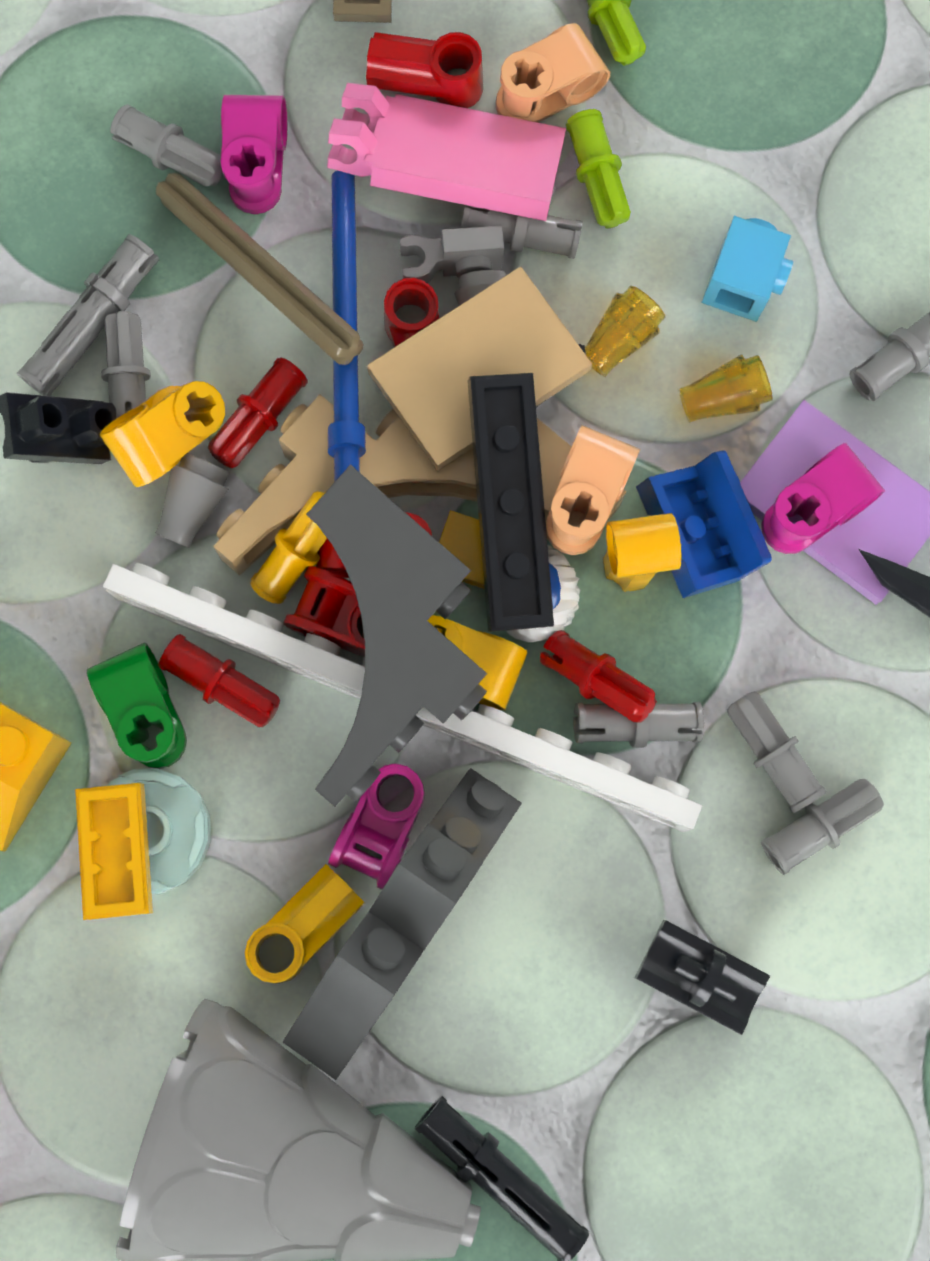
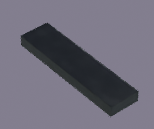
[467,373,554,632]

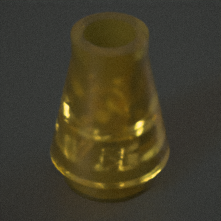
[585,285,666,377]
[678,354,773,423]

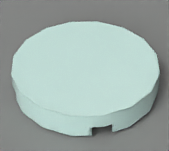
[107,768,211,894]

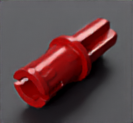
[208,357,308,469]
[540,630,657,723]
[158,634,281,728]

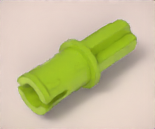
[587,0,646,66]
[565,109,631,229]

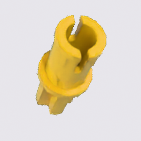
[250,491,327,604]

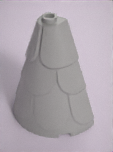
[116,999,481,1261]

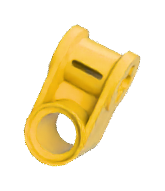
[99,381,225,487]
[427,615,528,710]

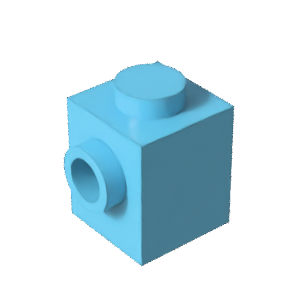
[701,216,793,322]

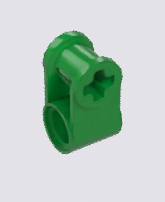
[87,642,187,769]

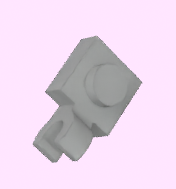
[400,225,504,283]

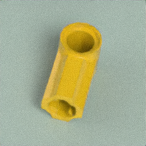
[603,513,682,592]
[245,864,365,984]

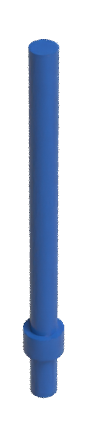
[328,170,366,482]

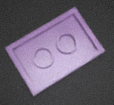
[740,400,930,605]

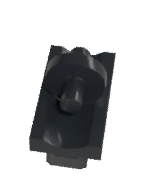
[0,392,117,464]
[634,920,770,1035]

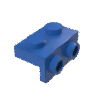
[636,450,772,598]

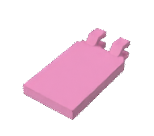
[327,83,566,221]

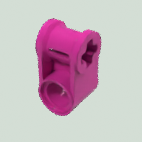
[220,95,288,214]
[761,443,885,554]
[328,764,425,890]

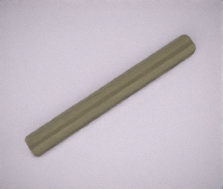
[156,173,364,365]

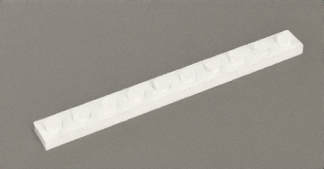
[103,563,702,832]

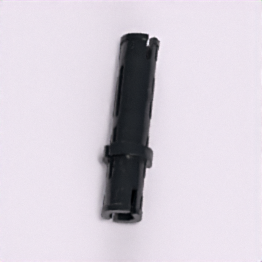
[415,1096,589,1261]

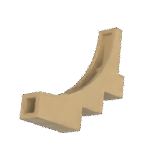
[213,394,627,576]

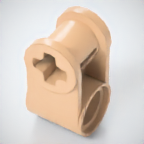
[496,23,610,123]
[546,425,640,555]

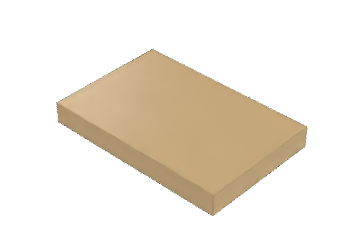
[367,266,592,471]

